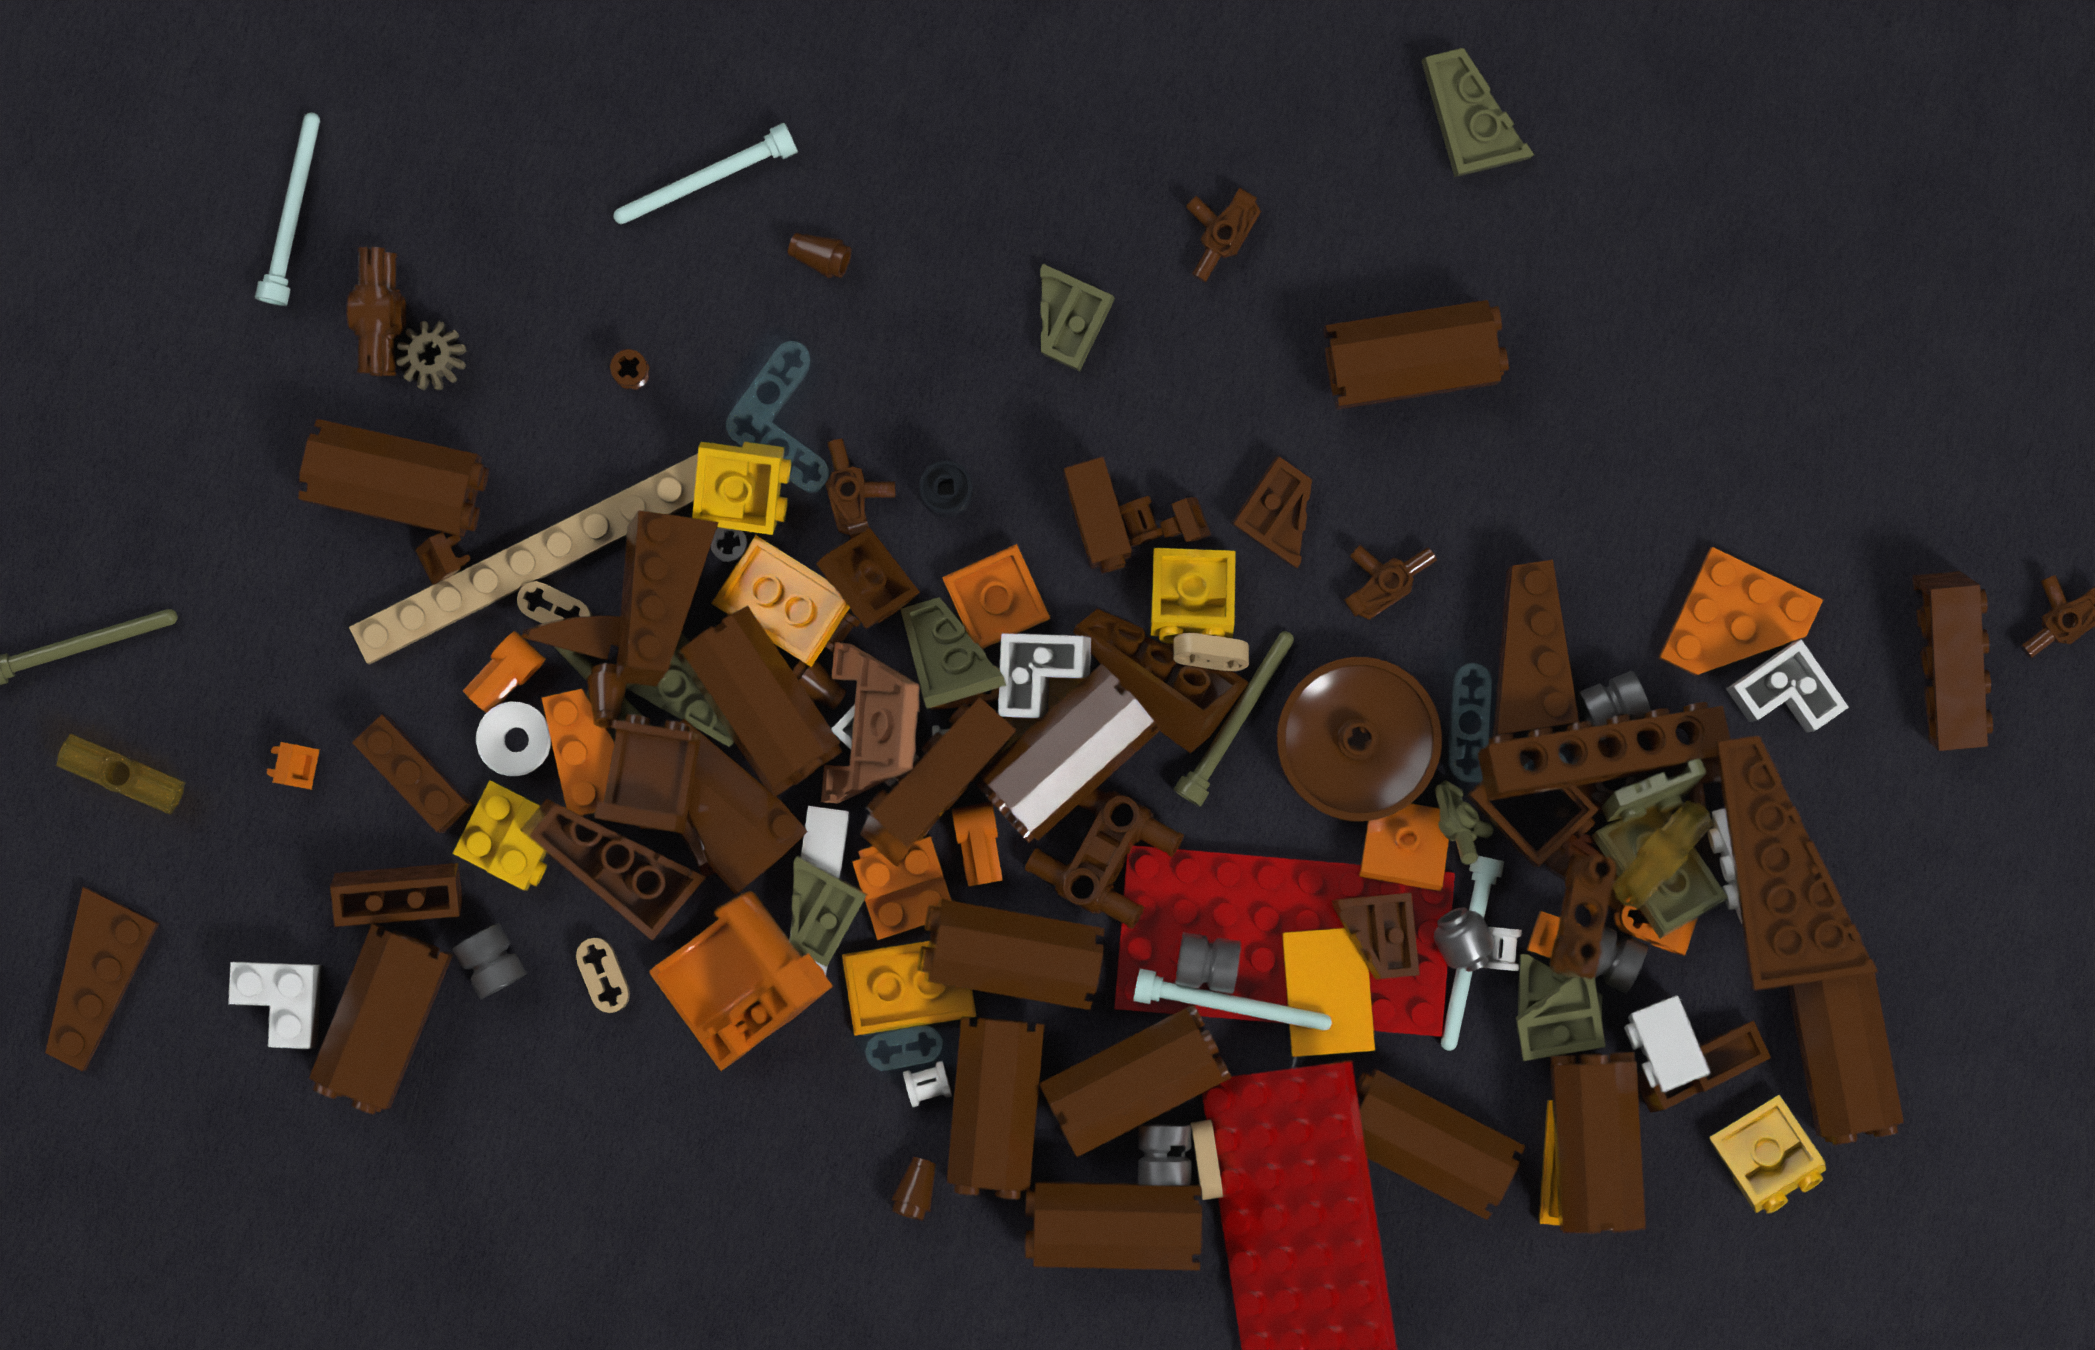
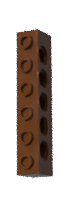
[1477,702,1730,801]

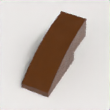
[522,615,621,660]
[1637,1021,1771,1113]

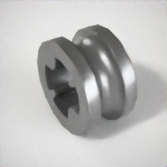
[711,527,748,562]

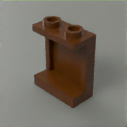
[594,714,701,834]

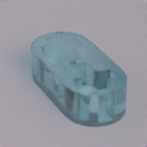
[866,1025,943,1070]

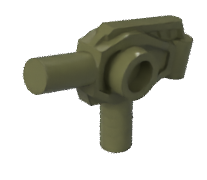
[1435,781,1493,864]

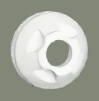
[476,702,551,776]

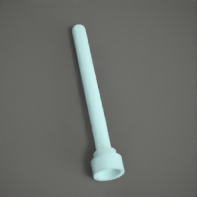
[255,113,320,306]
[613,123,798,224]
[1441,855,1505,1051]
[1134,968,1332,1030]

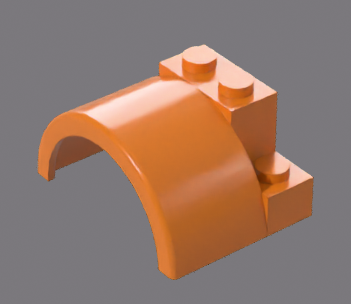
[649,892,833,1071]

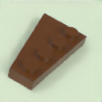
[45,887,159,1071]

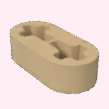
[517,581,592,623]
[1173,633,1249,671]
[576,938,630,1013]
[1190,1119,1223,1200]

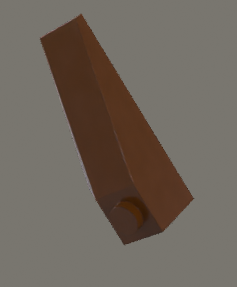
[1073,609,1249,753]
[680,719,808,894]

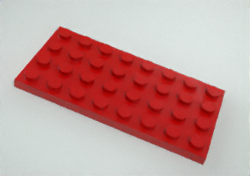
[1114,846,1455,1037]
[1202,1061,1397,1350]

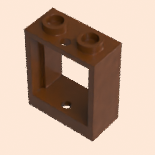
[1063,457,1132,574]
[1466,753,1598,867]

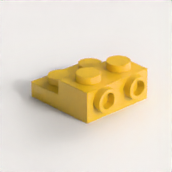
[692,442,791,535]
[1151,548,1235,644]
[452,780,547,890]
[1709,1095,1826,1214]

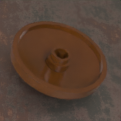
[1276,657,1442,822]

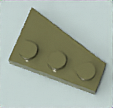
[1422,48,1534,177]
[901,597,1006,709]
[626,632,735,747]

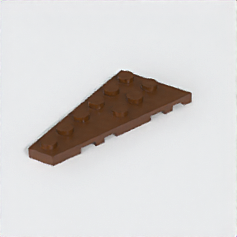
[1715,736,1878,990]

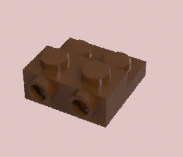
[816,528,920,629]

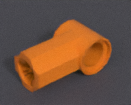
[463,631,545,713]
[952,801,1003,886]

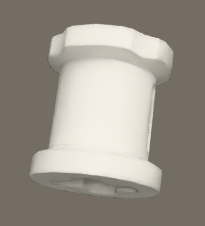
[1482,927,1522,971]
[903,1061,952,1107]

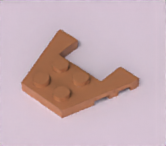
[821,642,919,803]

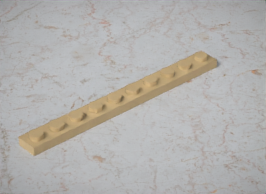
[349,454,698,665]

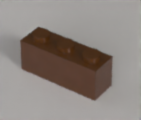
[352,714,473,833]
[330,863,462,927]

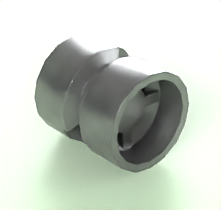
[1578,671,1651,741]
[452,923,527,999]
[1594,925,1648,993]
[1175,932,1241,994]
[1138,1124,1191,1185]

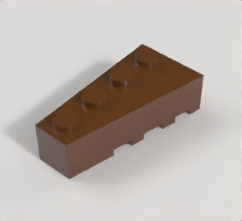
[616,510,719,687]
[1492,560,1579,736]
[1912,571,1993,751]
[860,697,1016,867]
[520,799,706,941]

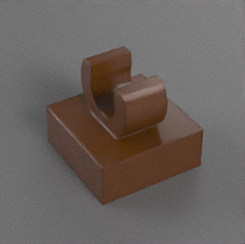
[1160,497,1211,542]
[415,532,470,585]

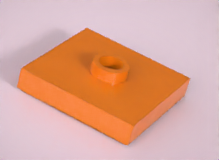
[942,544,1050,649]
[1359,804,1449,891]

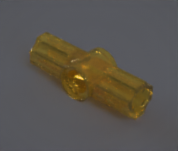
[56,733,186,815]
[1612,800,1714,909]

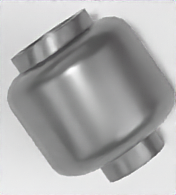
[1434,908,1495,972]

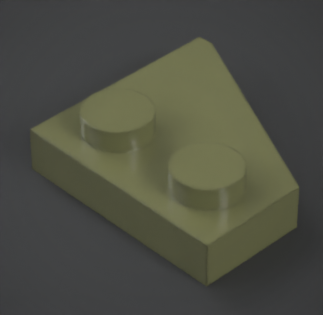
[1040,264,1115,372]
[791,856,867,967]
[1515,977,1605,1061]

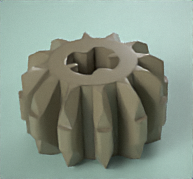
[396,321,466,390]

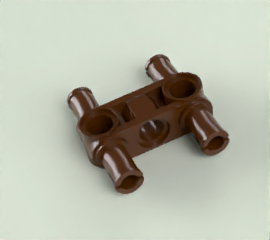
[347,247,406,376]
[1025,788,1184,929]
[1550,853,1616,979]

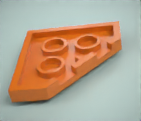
[1659,547,1823,676]

